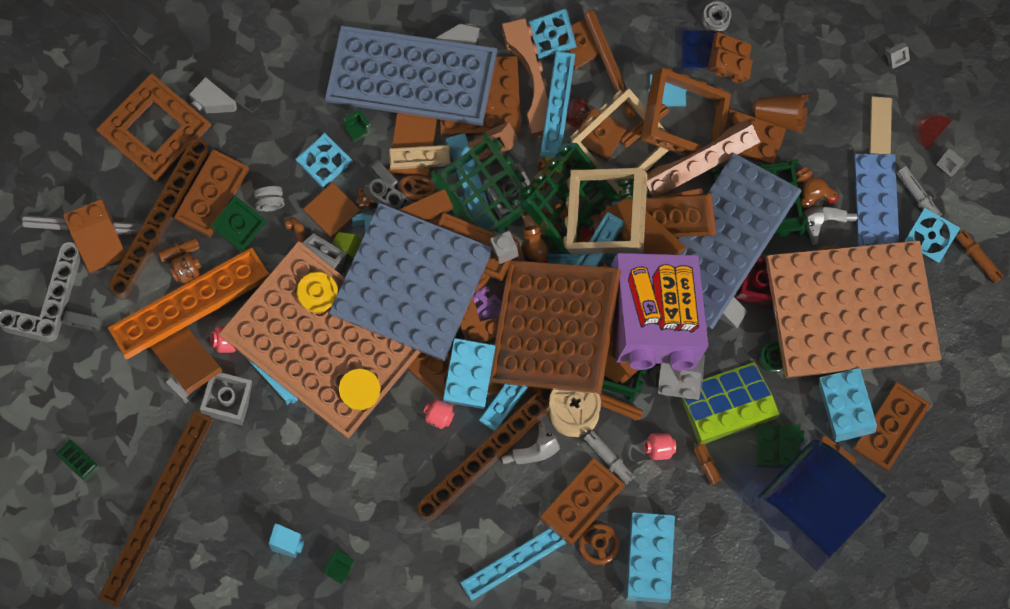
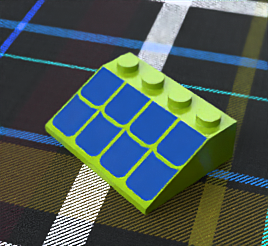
[681,362,779,445]

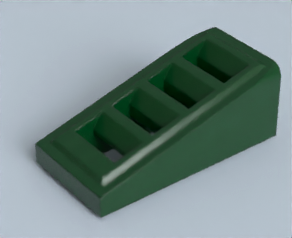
[56,439,100,483]

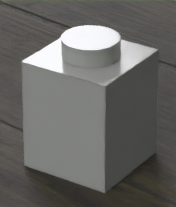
[490,231,519,264]

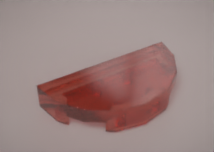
[920,116,952,151]

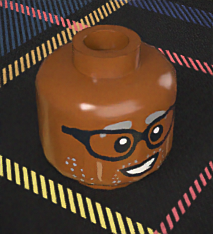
[169,253,201,283]

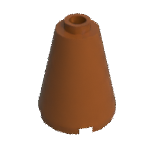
[752,94,808,134]

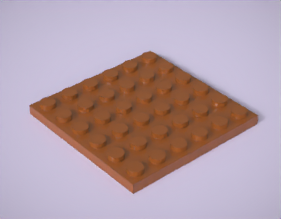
[489,261,621,394]

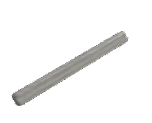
[22,215,143,235]

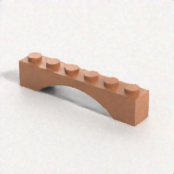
[502,19,549,140]
[647,120,760,197]

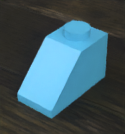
[269,524,304,558]

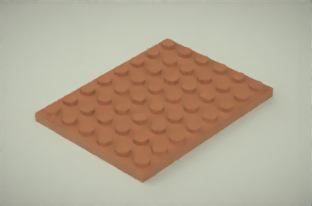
[219,241,421,439]
[765,241,942,378]

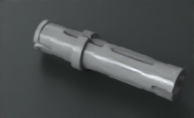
[896,166,942,222]
[584,431,635,485]

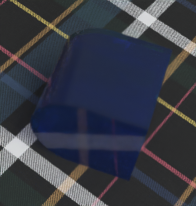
[754,439,886,571]

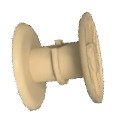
[548,389,601,437]

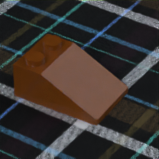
[63,199,126,273]

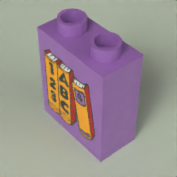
[610,253,708,371]

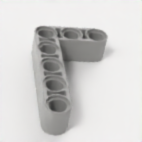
[0,242,81,342]

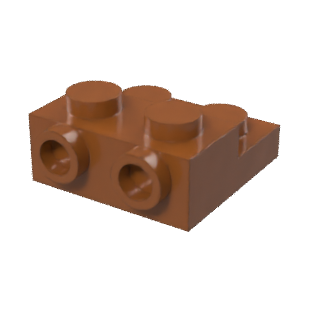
[708,32,753,83]

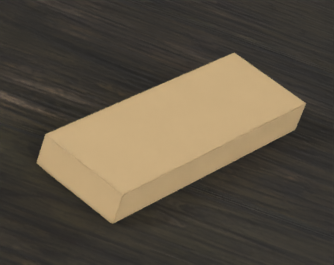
[869,97,892,154]
[389,145,451,170]

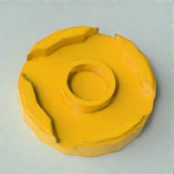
[297,271,338,313]
[339,369,381,411]

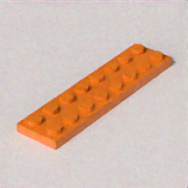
[108,247,270,360]

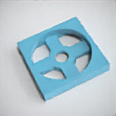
[528,9,577,60]
[295,133,353,189]
[905,208,960,263]

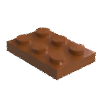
[725,109,786,164]

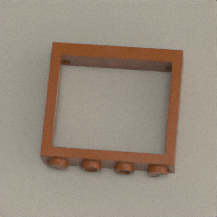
[641,68,731,157]

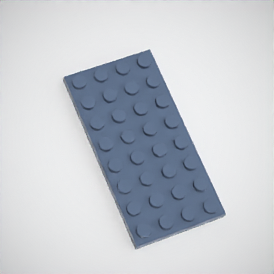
[325,26,498,126]
[678,153,801,329]

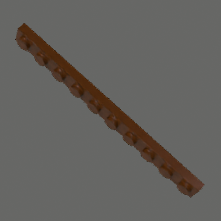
[98,410,214,608]

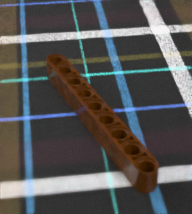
[109,138,209,300]
[417,388,553,522]

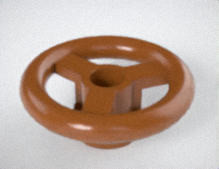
[398,175,438,202]
[578,523,620,565]

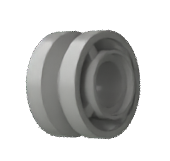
[702,1,731,33]
[254,186,285,212]

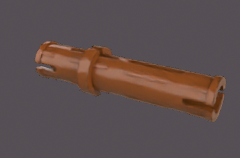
[955,229,1004,284]

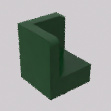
[343,109,371,143]
[323,549,355,584]

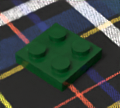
[209,196,267,253]

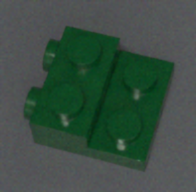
[756,424,805,469]

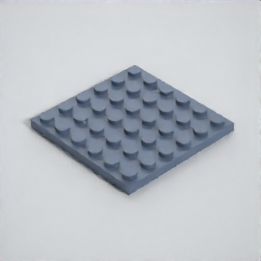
[329,203,493,361]

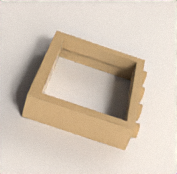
[569,89,669,195]
[564,168,648,255]

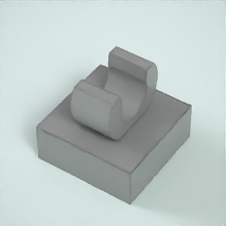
[885,42,910,69]
[936,148,965,177]

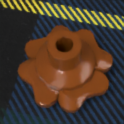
[356,187,378,208]

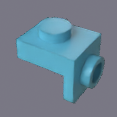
[352,213,372,231]

